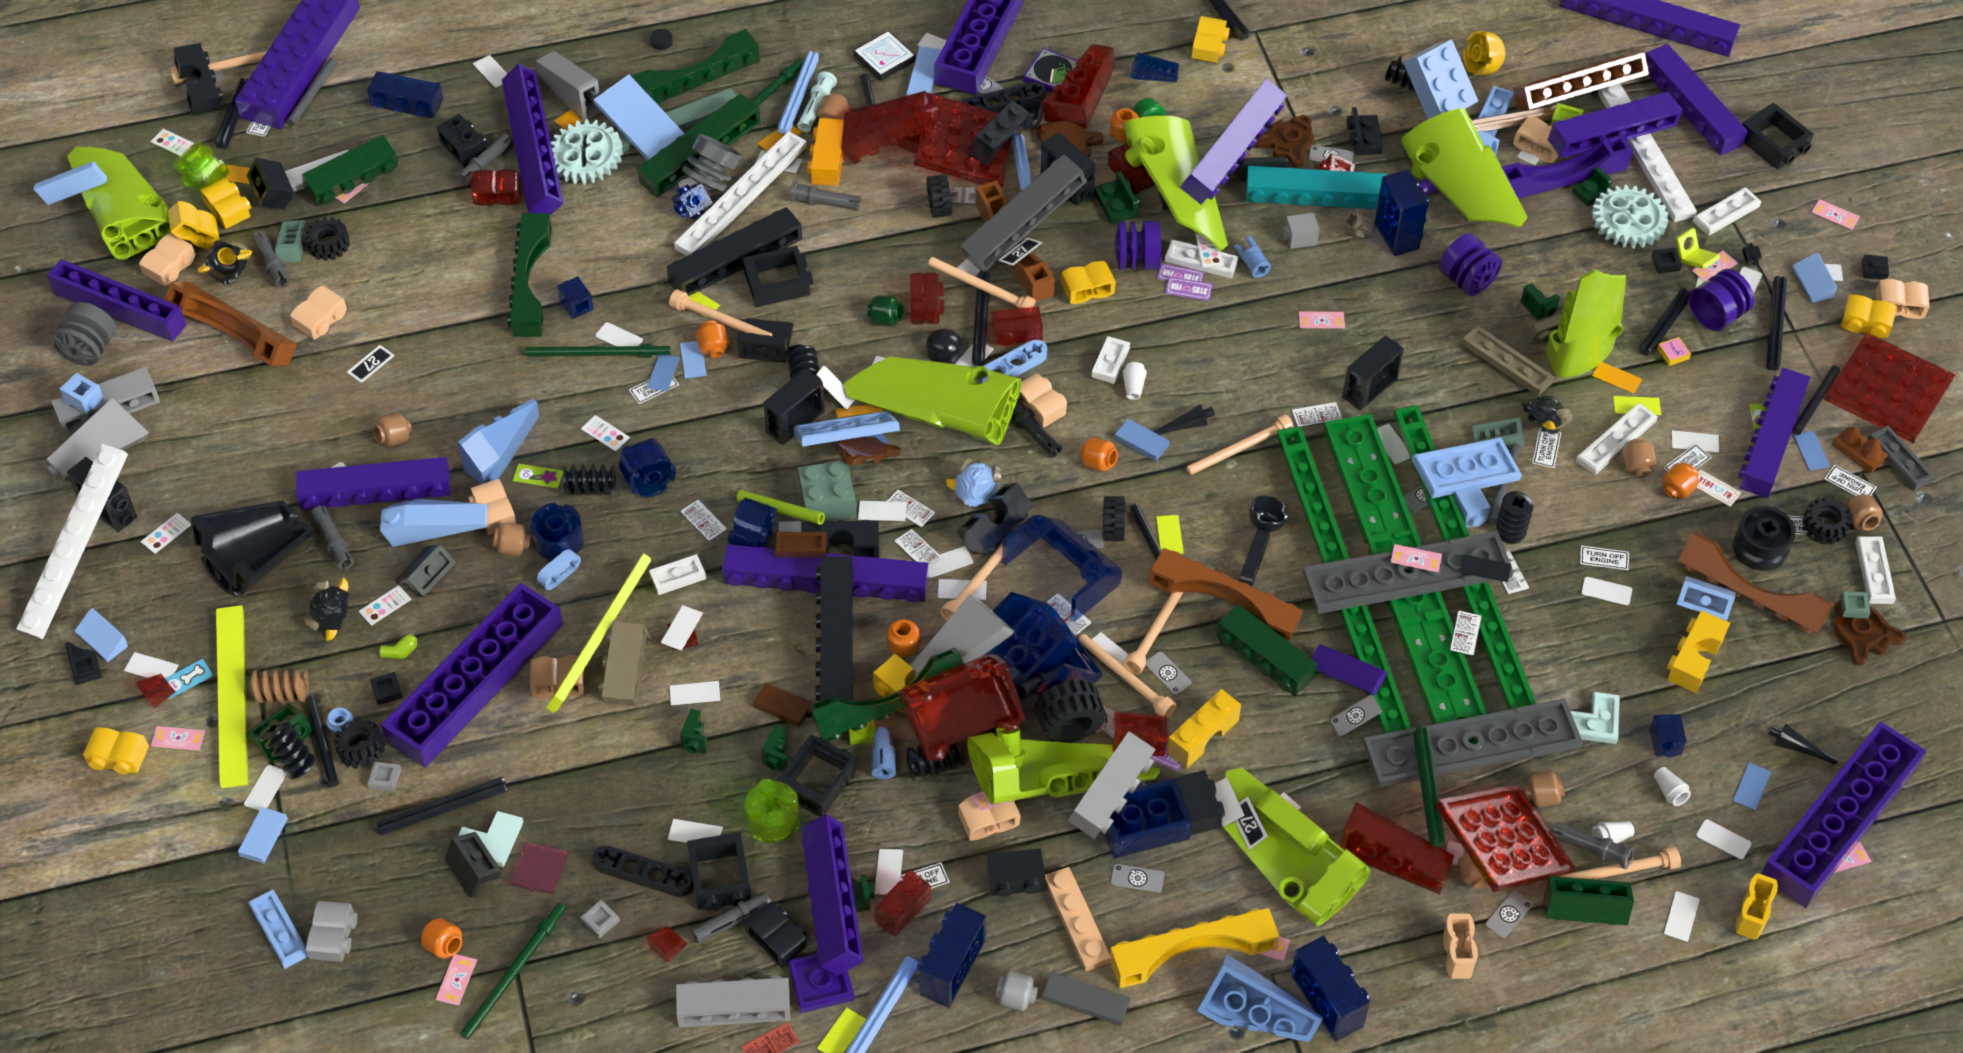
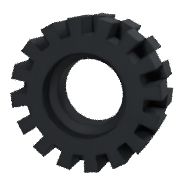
[926,174,953,218]
[304,217,350,261]
[1103,496,1125,541]
[1802,497,1852,545]
[333,719,386,769]

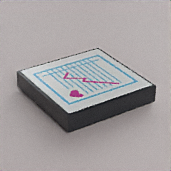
[853,31,916,81]

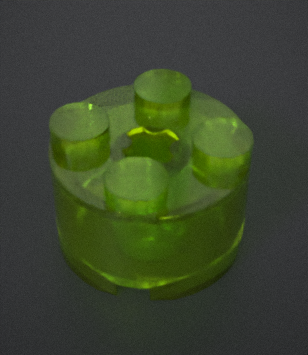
[172,142,230,194]
[745,779,800,844]

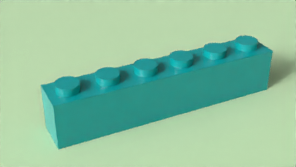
[1246,166,1387,210]

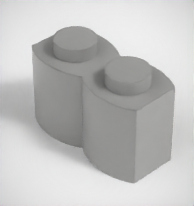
[306,901,357,962]

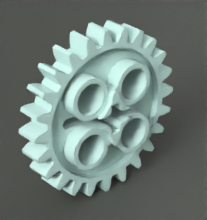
[551,119,623,185]
[1591,185,1668,249]

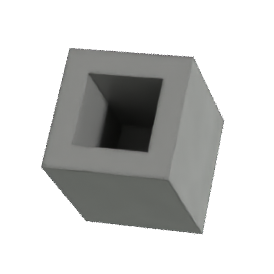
[1282,213,1319,249]

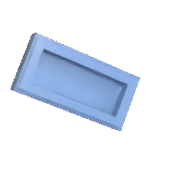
[238,807,288,864]

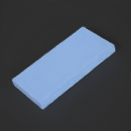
[594,74,685,160]
[793,411,900,446]
[1412,437,1522,498]

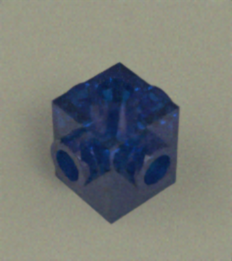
[671,183,713,219]

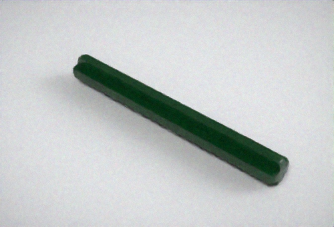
[1413,727,1446,848]

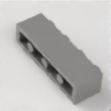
[51,367,160,437]
[1068,731,1156,839]
[676,976,791,1027]

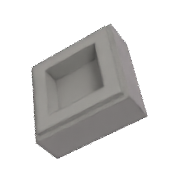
[367,761,401,792]
[580,900,620,939]

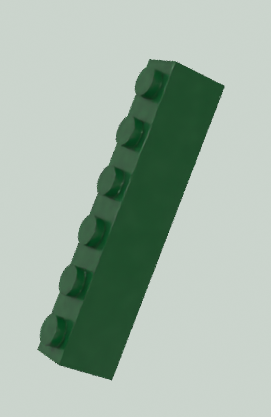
[636,93,761,198]

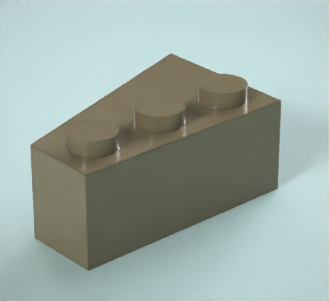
[599,621,651,706]

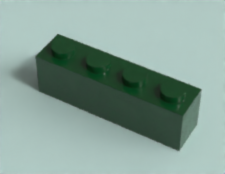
[302,135,398,206]
[1217,604,1318,696]

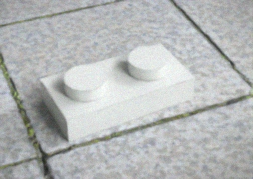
[1092,336,1130,384]
[649,554,706,595]

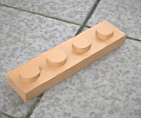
[1045,867,1111,972]

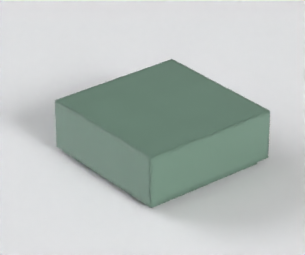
[1840,591,1870,618]

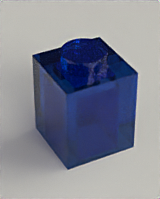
[557,276,594,319]
[1649,714,1687,757]

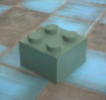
[798,461,856,522]

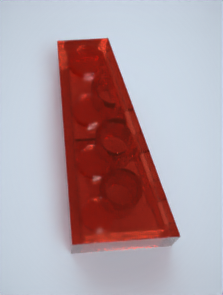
[1042,44,1115,129]
[841,91,938,164]
[1340,802,1455,895]

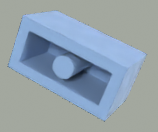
[1677,576,1736,621]

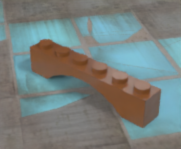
[975,180,1055,302]
[164,282,297,366]
[1678,532,1835,634]
[1148,548,1303,642]

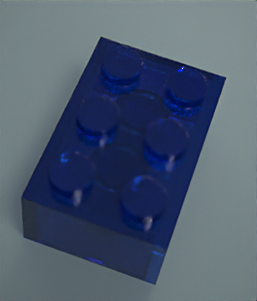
[1374,169,1429,257]
[982,601,1080,699]
[1104,778,1192,859]
[917,902,986,1008]
[1291,935,1370,1042]

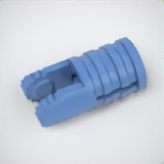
[1233,236,1271,278]
[872,727,896,779]

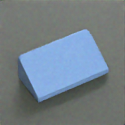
[1792,253,1837,303]
[75,608,128,662]

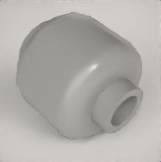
[995,971,1038,1011]

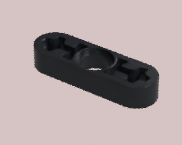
[1239,527,1271,587]

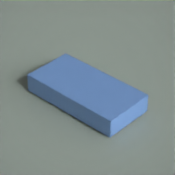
[1115,419,1169,462]

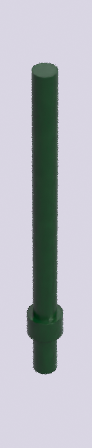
[751,58,804,107]
[526,344,671,358]
[460,902,566,1040]

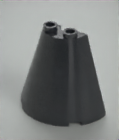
[191,500,313,596]

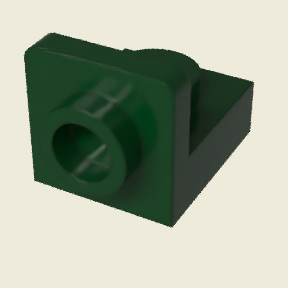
[1572,167,1612,207]
[1520,283,1560,321]
[680,709,708,754]
[761,725,788,772]
[852,874,875,912]

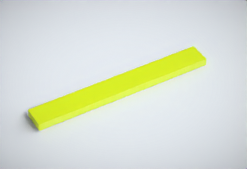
[546,554,651,713]
[216,605,248,788]

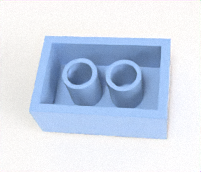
[1403,39,1478,119]

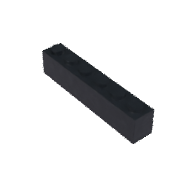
[666,207,803,296]
[815,556,853,701]

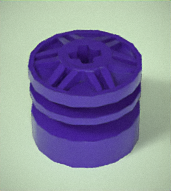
[1115,221,1161,270]
[1438,233,1503,296]
[1689,269,1755,331]

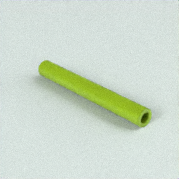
[737,490,825,525]

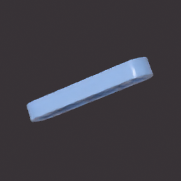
[981,340,1047,384]

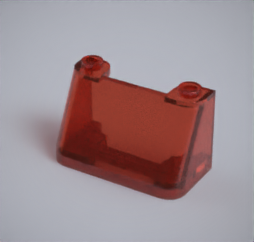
[898,654,1026,761]

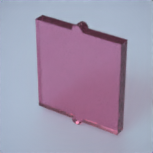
[510,842,568,895]

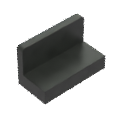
[1238,156,1288,182]
[395,544,456,598]
[445,831,502,898]

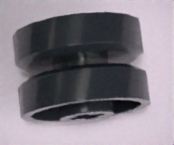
[1732,506,1796,571]

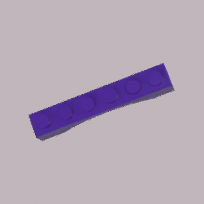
[1502,135,1633,199]

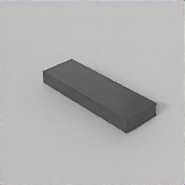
[1867,425,1935,491]
[1042,972,1131,1026]

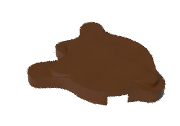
[1254,115,1314,167]
[1037,121,1103,157]
[836,436,900,465]
[1834,600,1906,666]

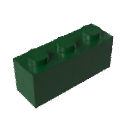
[1543,876,1634,926]

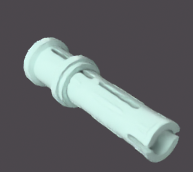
[797,72,837,132]

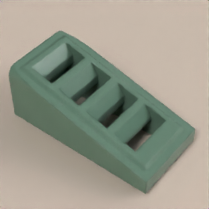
[275,220,306,263]
[1471,417,1525,448]

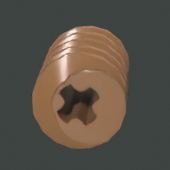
[251,669,309,703]

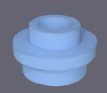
[326,708,354,733]

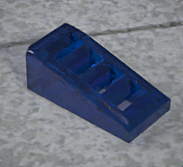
[1131,52,1179,82]

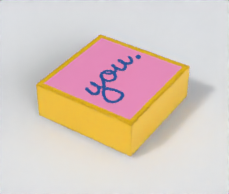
[1657,337,1691,366]

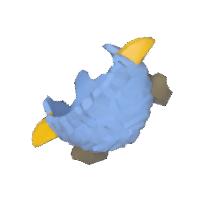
[946,458,1002,507]

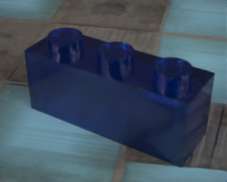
[367,71,443,119]

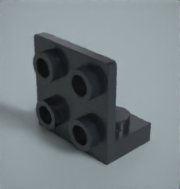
[737,318,794,363]

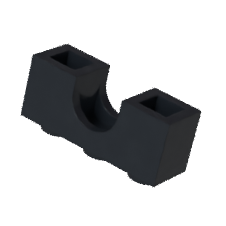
[174,43,223,115]
[968,100,1031,167]
[956,483,1034,555]
[803,520,879,558]

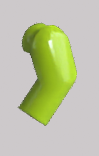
[380,634,417,659]

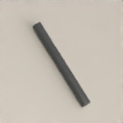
[287,58,337,126]
[1487,444,1521,525]

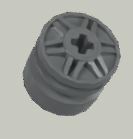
[682,134,742,191]
[50,302,116,366]

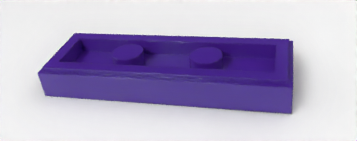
[1311,644,1387,696]

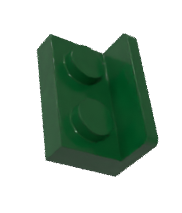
[1094,171,1140,225]
[246,703,313,762]

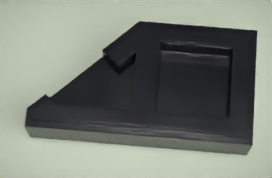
[65,642,102,685]

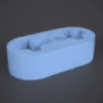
[537,549,581,590]

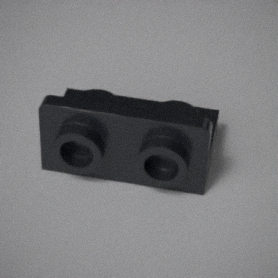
[1347,107,1383,155]

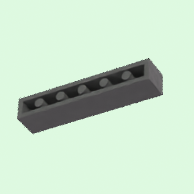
[960,154,1087,271]

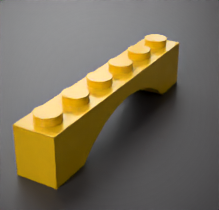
[1110,908,1280,988]

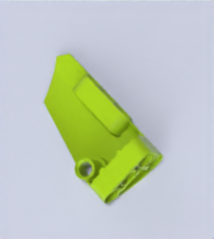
[1401,108,1527,228]
[1123,116,1228,251]
[67,147,172,260]
[1546,269,1626,378]
[844,356,1022,445]
[967,725,1160,805]
[1221,768,1371,927]

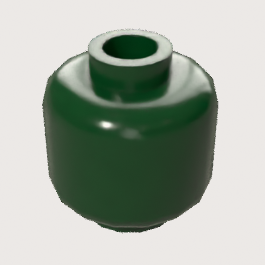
[867,295,904,327]

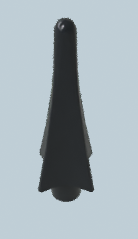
[1153,404,1215,435]
[1768,724,1838,764]

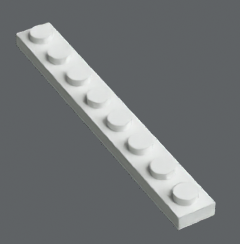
[1598,83,1697,222]
[674,131,807,256]
[17,444,128,640]

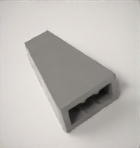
[536,51,602,122]
[46,398,149,481]
[910,594,1014,677]

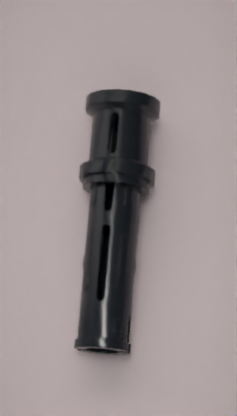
[1011,397,1062,458]

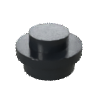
[1742,242,1761,266]

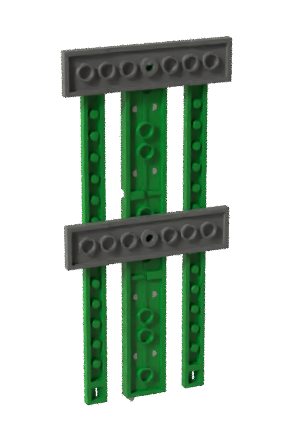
[1277,405,1583,787]

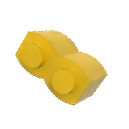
[1192,16,1230,63]
[200,178,251,229]
[168,201,219,249]
[1061,261,1116,304]
[1841,295,1897,338]
[83,727,149,775]
[1735,873,1778,940]

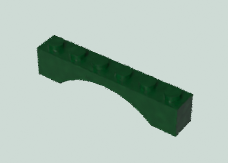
[631,29,760,104]
[507,213,552,337]
[808,647,970,741]

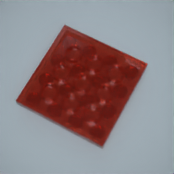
[914,92,1010,188]
[1824,332,1956,443]
[1435,784,1576,892]

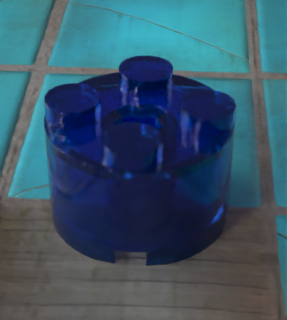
[619,438,676,498]
[728,497,777,548]
[530,503,584,562]

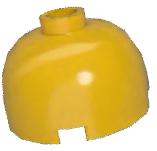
[1463,31,1506,76]

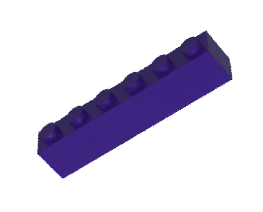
[1645,44,1747,155]
[1547,92,1682,158]
[47,259,186,342]
[1738,367,1810,498]
[296,457,451,510]
[801,814,864,976]

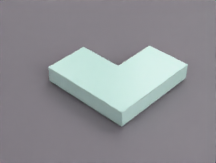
[1571,692,1620,744]
[458,811,523,868]

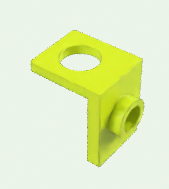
[1676,228,1720,269]

